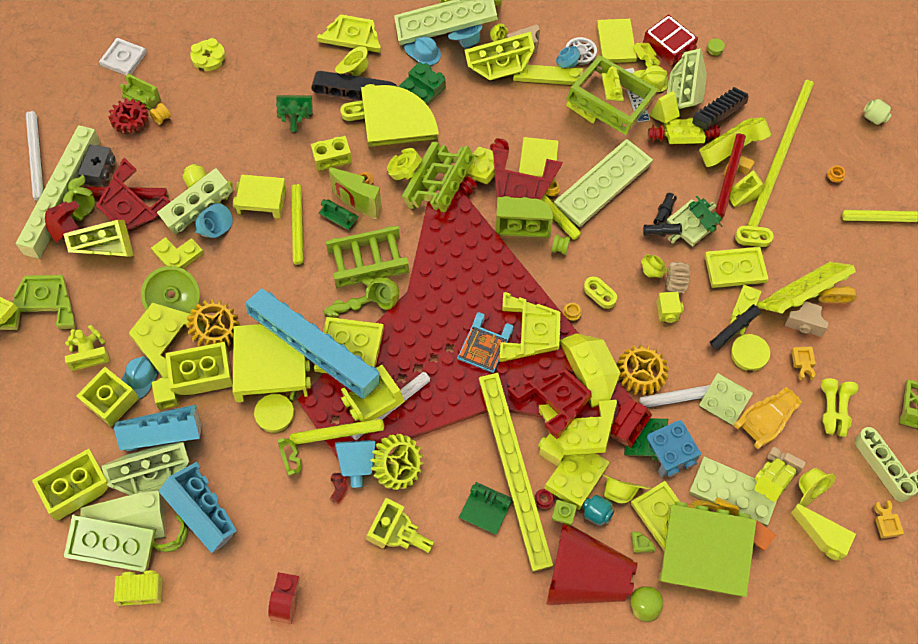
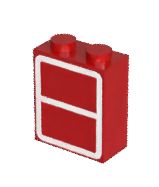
[643,14,698,66]

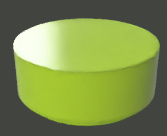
[707,38,725,56]

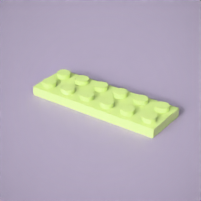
[394,0,498,45]
[554,139,653,227]

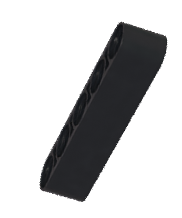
[311,71,397,101]

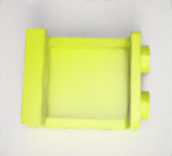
[233,175,287,219]
[341,365,405,422]

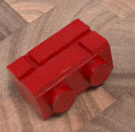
[610,399,652,448]

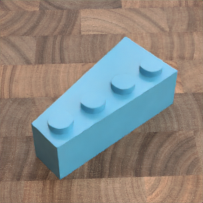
[114,404,202,451]
[158,462,237,553]

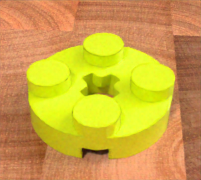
[190,38,226,71]
[387,148,422,180]

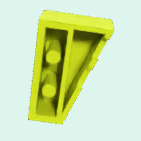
[64,220,134,256]

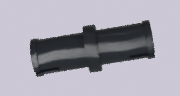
[653,193,677,224]
[643,222,682,237]

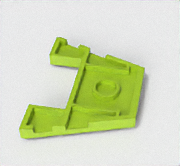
[0,275,76,330]

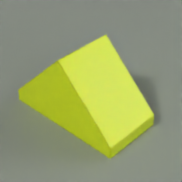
[650,91,680,123]
[729,170,764,207]

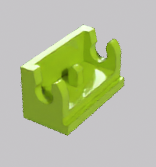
[120,73,161,110]

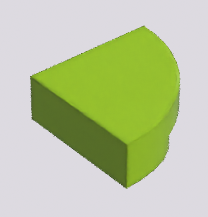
[631,531,655,554]

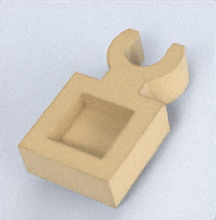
[767,447,806,476]

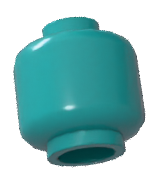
[582,495,615,526]

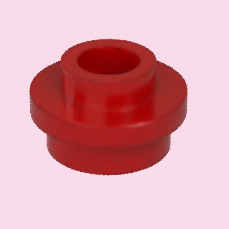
[534,489,555,510]

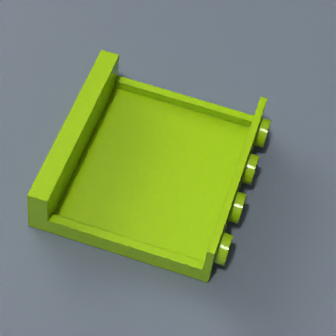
[658,501,757,597]

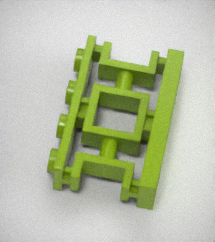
[401,142,474,213]

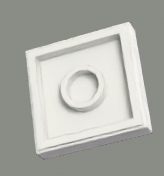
[99,38,147,76]

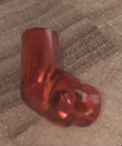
[330,473,347,504]

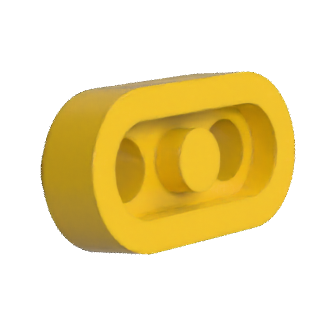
[818,286,857,303]

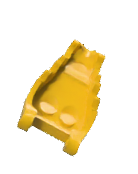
[734,387,802,449]

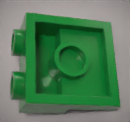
[398,62,446,105]

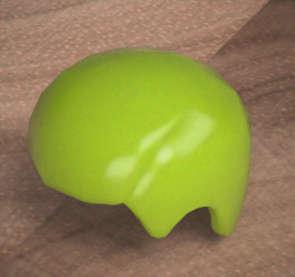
[630,586,663,622]

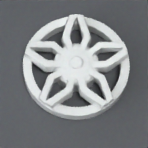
[565,37,597,66]

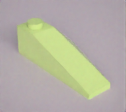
[81,491,166,539]

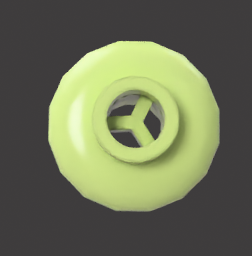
[863,99,892,125]

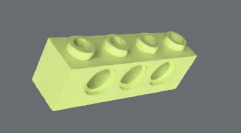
[157,168,234,235]

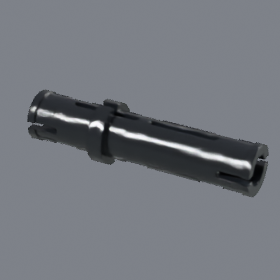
[709,304,761,351]

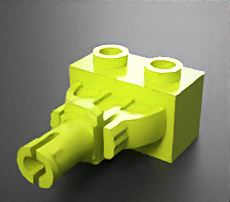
[365,498,434,553]

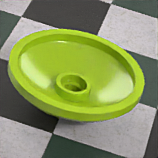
[141,266,200,314]

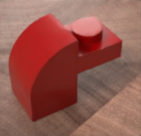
[45,201,80,243]
[268,572,300,624]

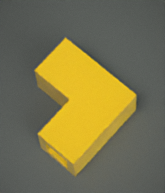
[723,155,755,175]

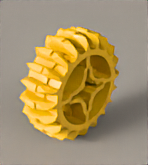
[186,299,240,347]
[616,344,669,396]

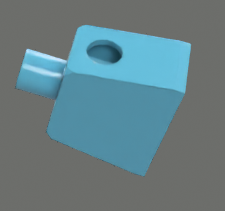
[335,440,375,488]

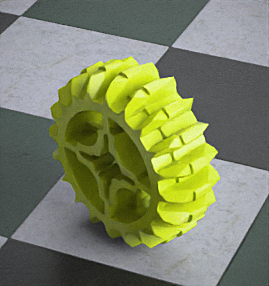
[370,434,424,490]

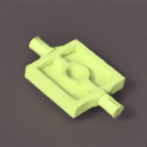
[666,199,718,247]

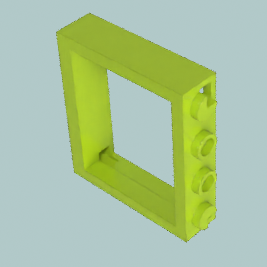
[566,55,658,135]

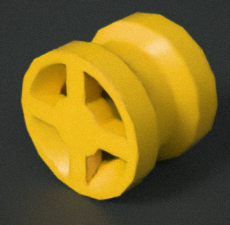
[149,103,171,125]

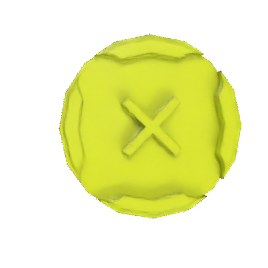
[731,334,771,371]
[254,394,295,433]

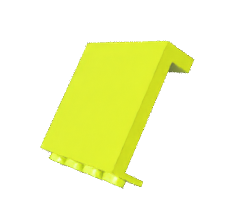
[233,324,311,402]

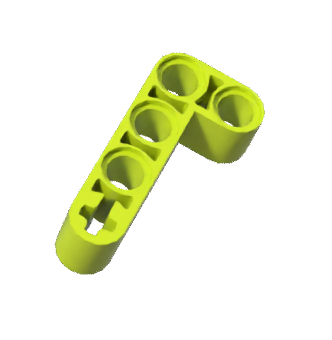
[699,117,771,167]

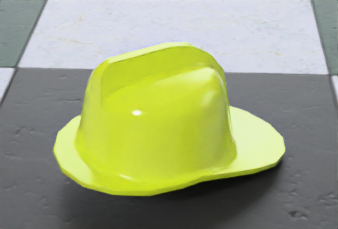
[335,46,369,76]
[632,65,669,92]
[799,468,836,507]
[603,474,651,503]

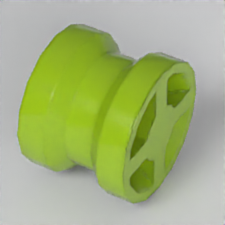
[552,234,570,255]

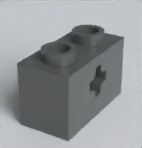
[78,144,115,187]

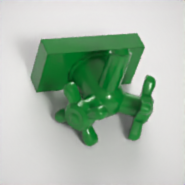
[276,95,313,132]

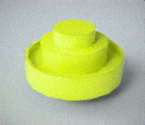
[641,254,667,278]

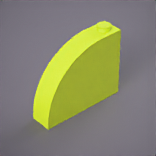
[361,84,439,147]

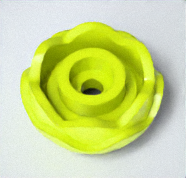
[490,23,508,42]

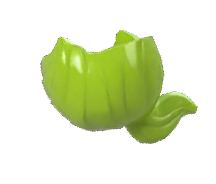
[63,175,95,221]
[362,277,400,310]

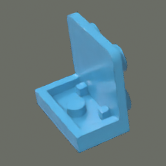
[647,420,701,478]

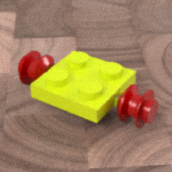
[648,118,720,144]
[458,138,509,195]

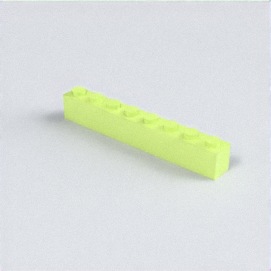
[16,125,101,259]

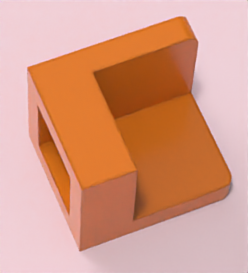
[754,521,776,551]

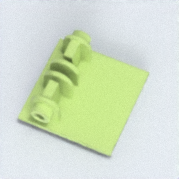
[699,373,753,426]

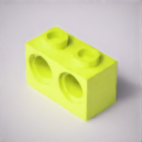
[311,136,352,171]

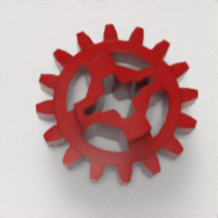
[108,98,149,134]

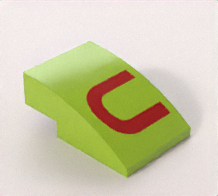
[329,167,382,219]

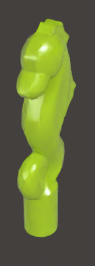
[323,295,370,318]

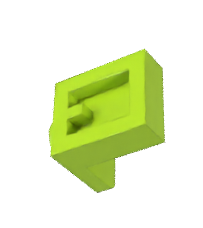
[552,500,577,525]

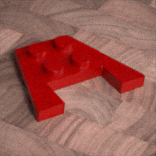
[492,147,563,200]
[96,158,170,231]
[508,369,592,439]

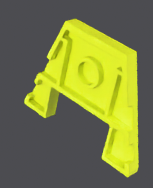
[499,292,560,362]
[129,303,205,378]
[539,400,617,455]

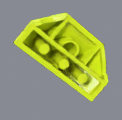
[465,31,535,81]
[559,334,620,408]

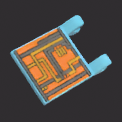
[457,312,513,373]

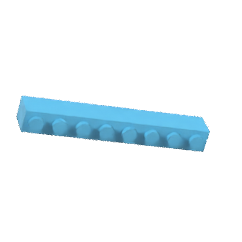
[245,288,379,399]

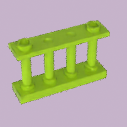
[326,226,409,288]

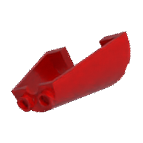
[546,523,638,605]

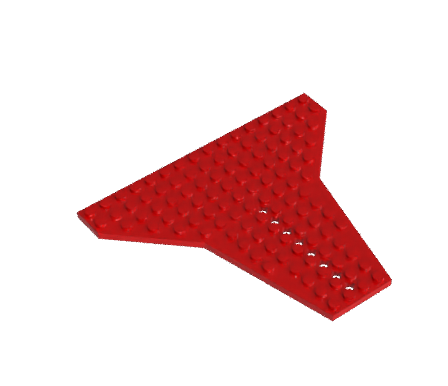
[297,189,634,460]

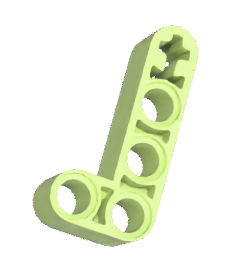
[855,427,918,502]

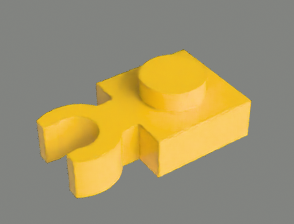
[791,347,816,381]
[874,500,904,539]

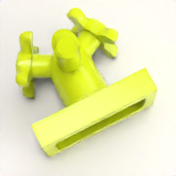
[65,325,110,371]

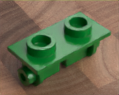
[688,196,723,233]
[318,199,359,230]

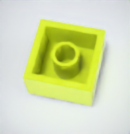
[76,367,139,427]

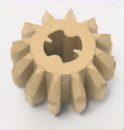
[666,262,690,294]

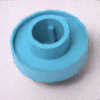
[556,46,581,68]

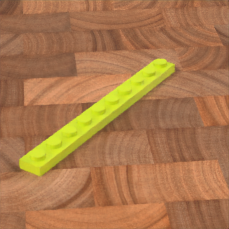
[479,373,553,572]

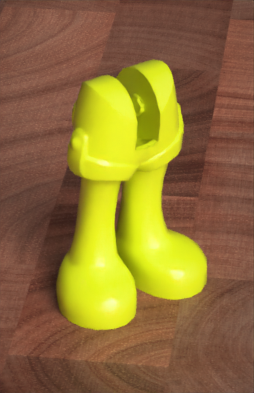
[821,378,859,437]

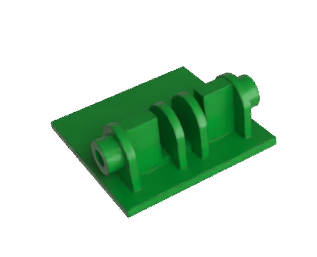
[624,418,669,461]
[459,482,512,535]

